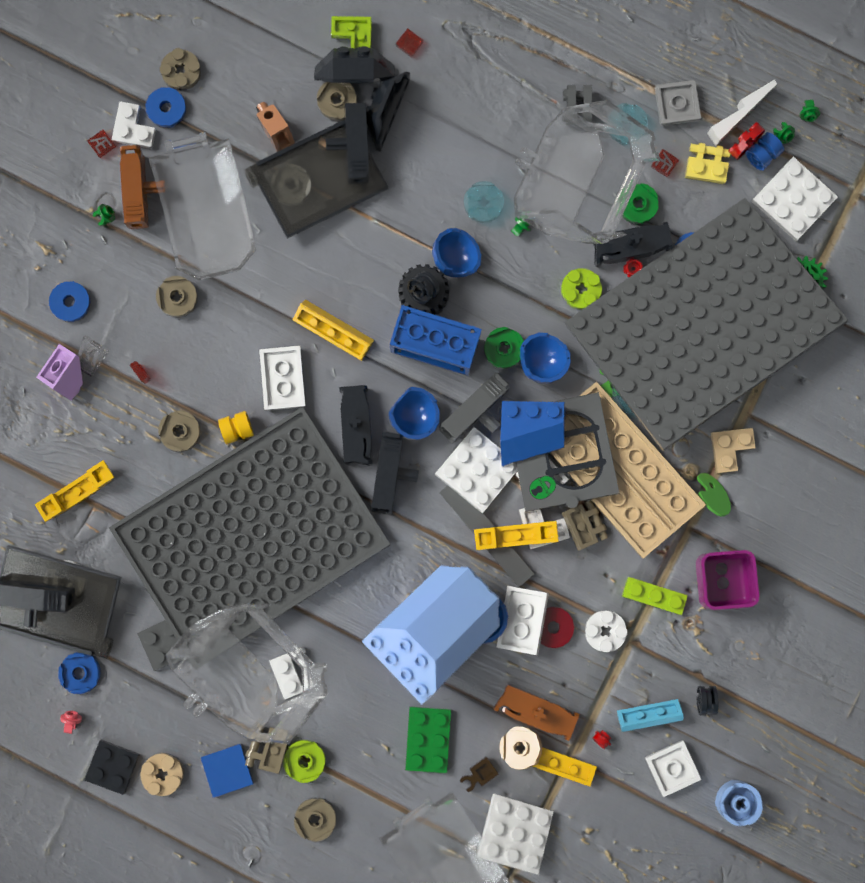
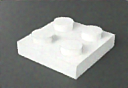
[645,740,701,797]

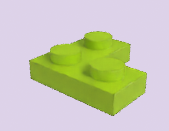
[331,16,372,48]

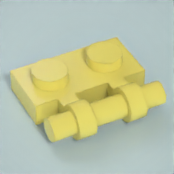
[685,143,730,184]

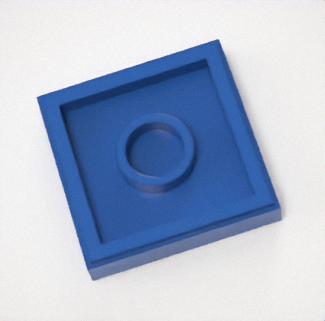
[200,743,254,798]

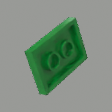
[405,706,451,773]

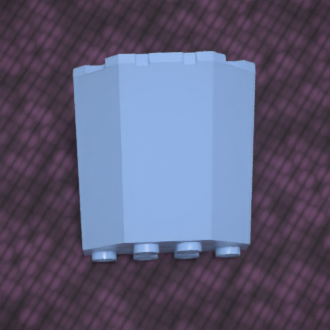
[362,565,500,704]

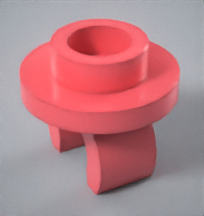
[60,711,82,734]

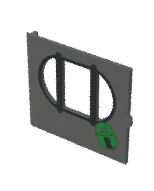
[516,392,619,512]

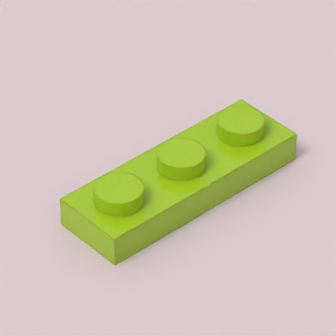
[622,577,688,615]

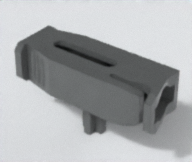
[439,373,510,444]

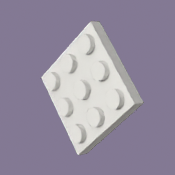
[751,157,838,241]
[435,427,518,513]
[477,794,553,875]

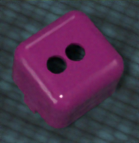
[696,550,759,610]

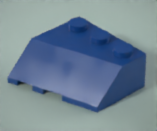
[500,401,566,467]

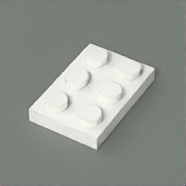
[259,346,306,411]
[497,586,549,655]

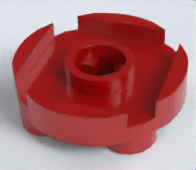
[728,122,765,160]

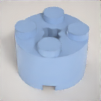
[715,780,763,826]

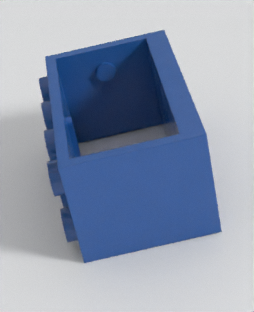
[389,305,482,376]

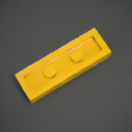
[532,747,597,787]

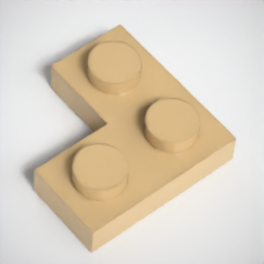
[711,428,755,474]

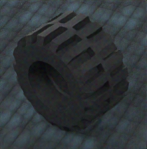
[398,264,449,315]

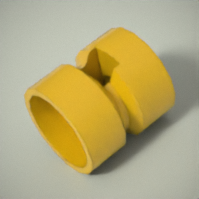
[218,411,254,445]

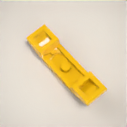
[35,460,115,522]
[474,521,559,550]

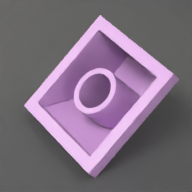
[36,344,83,401]

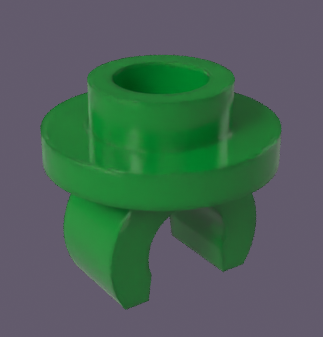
[800,100,820,122]
[773,122,795,144]
[93,204,115,226]
[511,216,531,236]

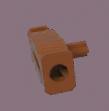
[120,145,166,229]
[494,684,579,741]

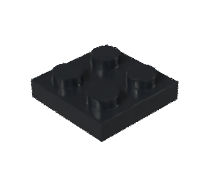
[84,740,140,795]

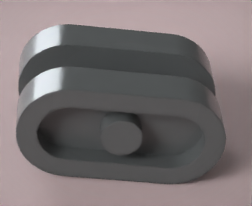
[563,85,592,125]

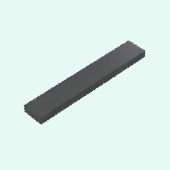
[439,485,534,587]

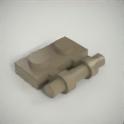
[562,501,608,551]
[245,724,291,774]

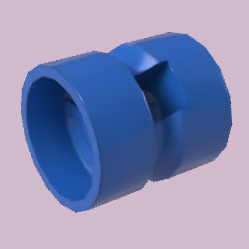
[745,132,784,171]

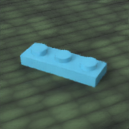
[617,699,684,732]

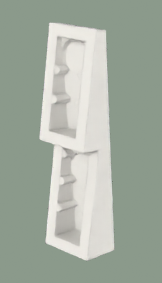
[707,80,777,146]

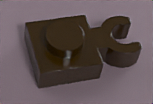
[460,756,498,792]

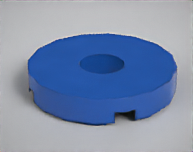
[146,87,186,128]
[49,281,91,322]
[58,652,101,694]

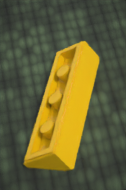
[293,300,374,361]

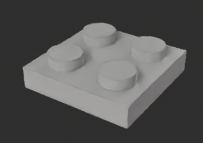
[655,80,701,126]

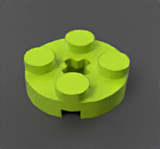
[561,268,602,310]
[283,740,326,783]

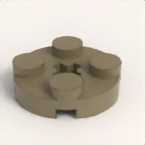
[160,48,201,90]
[317,82,357,121]
[156,276,198,317]
[158,410,200,452]
[294,798,336,842]

